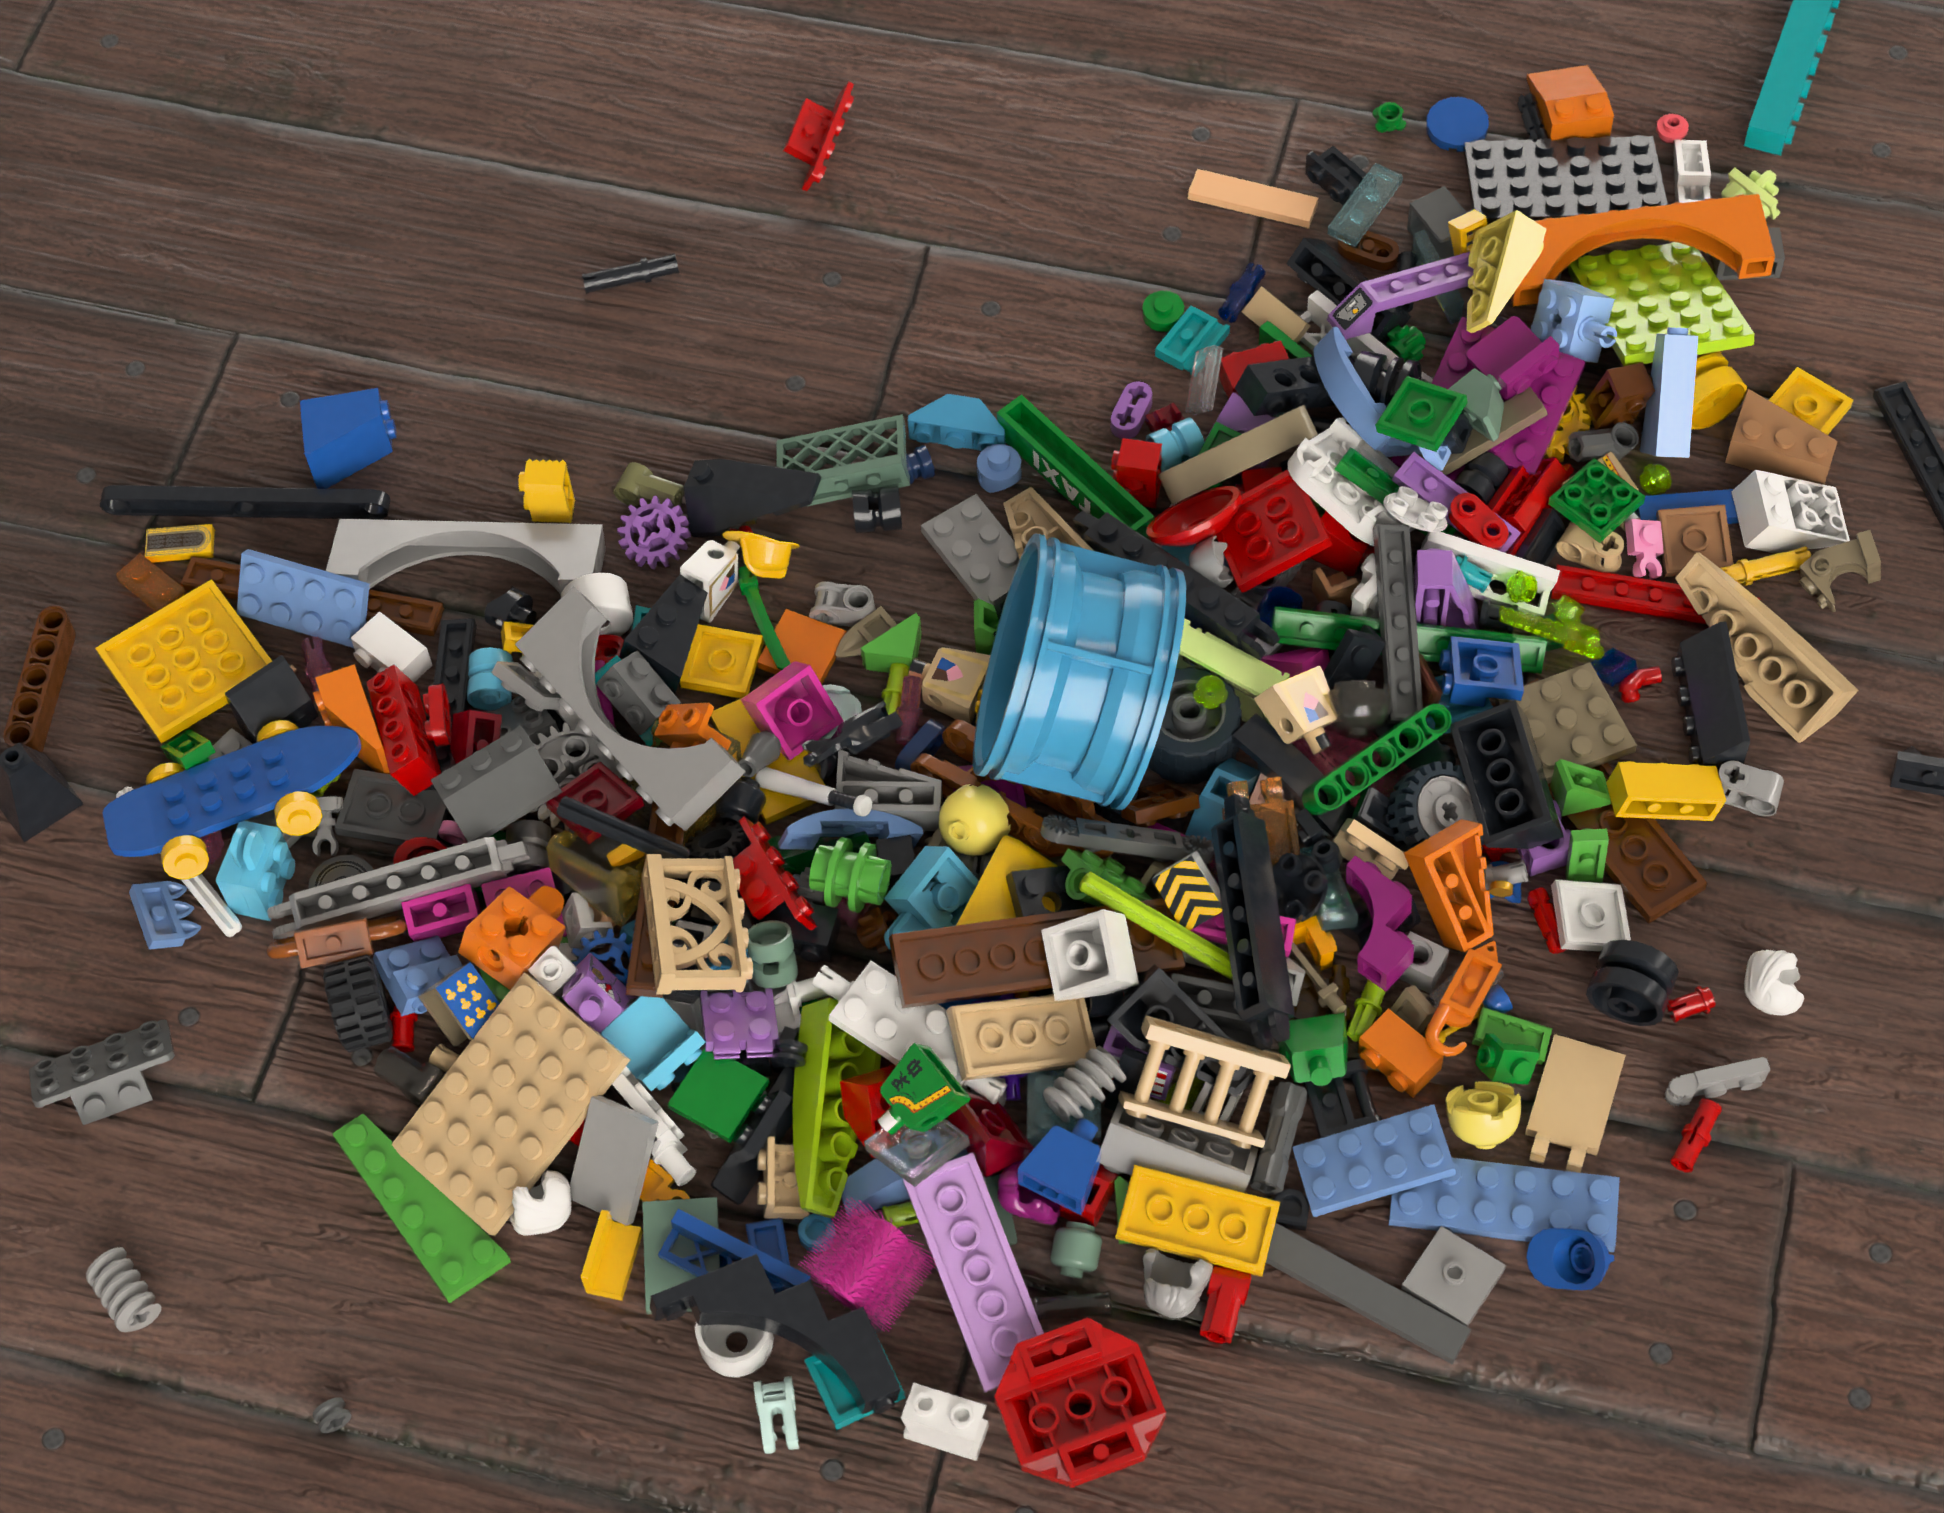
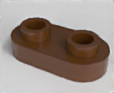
[1337,227,1399,270]

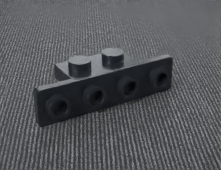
[711,1067,795,1205]

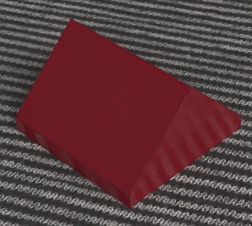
[949,1092,1034,1177]

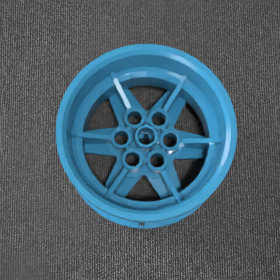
[973,533,1186,810]

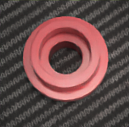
[1656,114,1689,144]

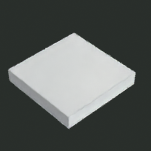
[1551,880,1631,952]

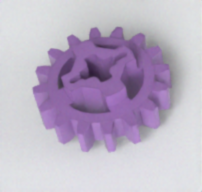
[617,496,691,569]

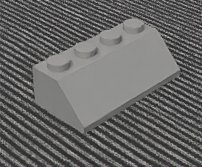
[1100,1100,1258,1193]

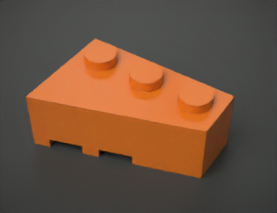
[1404,819,1494,952]

